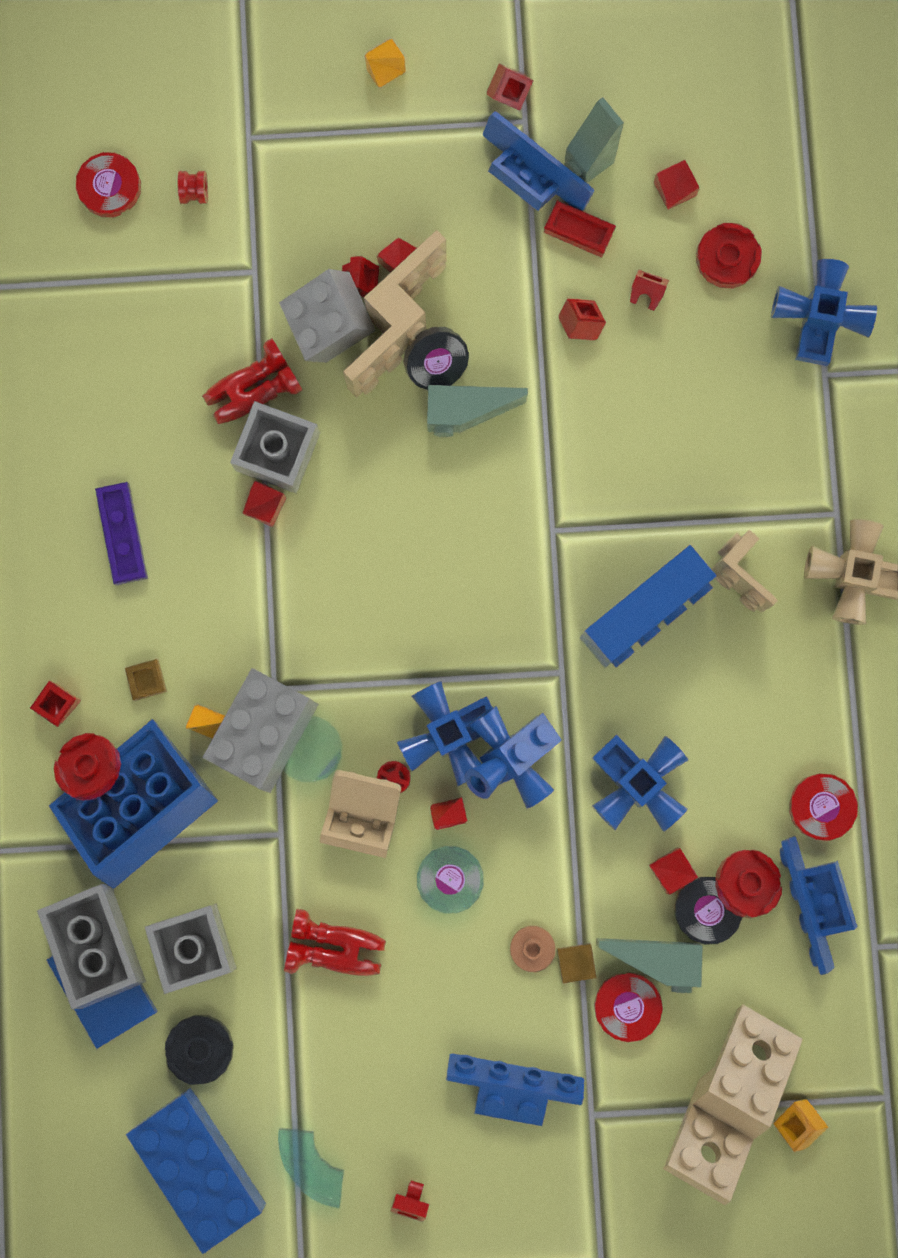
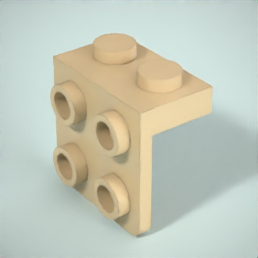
[711,530,778,612]
[320,770,401,858]

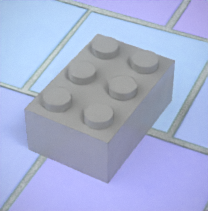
[202,668,319,793]
[37,884,146,1009]

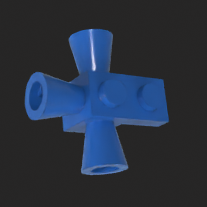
[771,259,877,366]
[397,681,492,787]
[465,706,562,809]
[592,735,688,832]

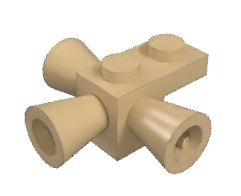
[804,519,898,625]

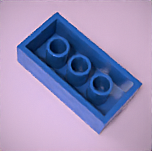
[580,545,716,668]
[126,1088,266,1254]

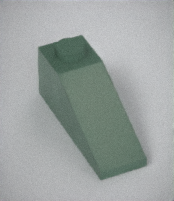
[564,97,624,183]
[427,385,528,437]
[596,938,703,993]

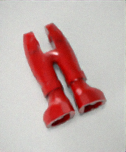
[202,338,303,424]
[284,909,386,976]

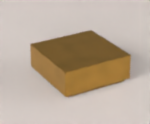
[125,659,167,701]
[557,943,597,983]

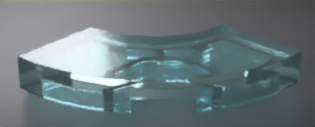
[278,1128,344,1208]

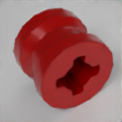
[177,171,208,204]
[376,761,411,794]

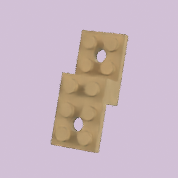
[343,230,447,398]
[663,1005,803,1205]

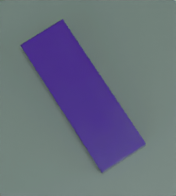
[95,482,148,586]

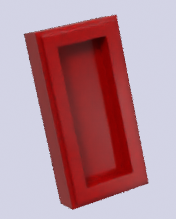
[543,200,616,258]

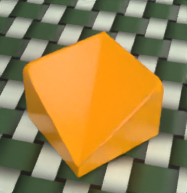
[365,39,406,87]
[186,704,225,739]
[773,1099,829,1152]

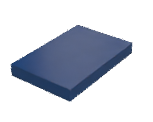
[46,956,158,1049]

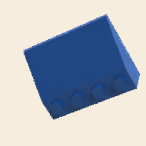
[49,719,218,889]

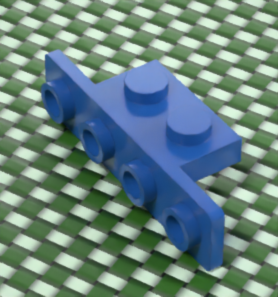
[483,111,594,211]
[780,836,858,975]
[446,1053,584,1126]

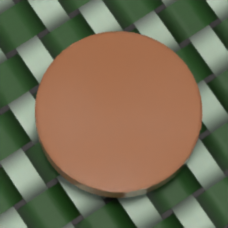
[510,926,555,972]

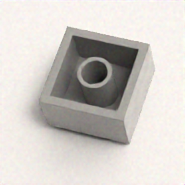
[279,269,376,363]
[230,401,320,494]
[145,903,237,994]

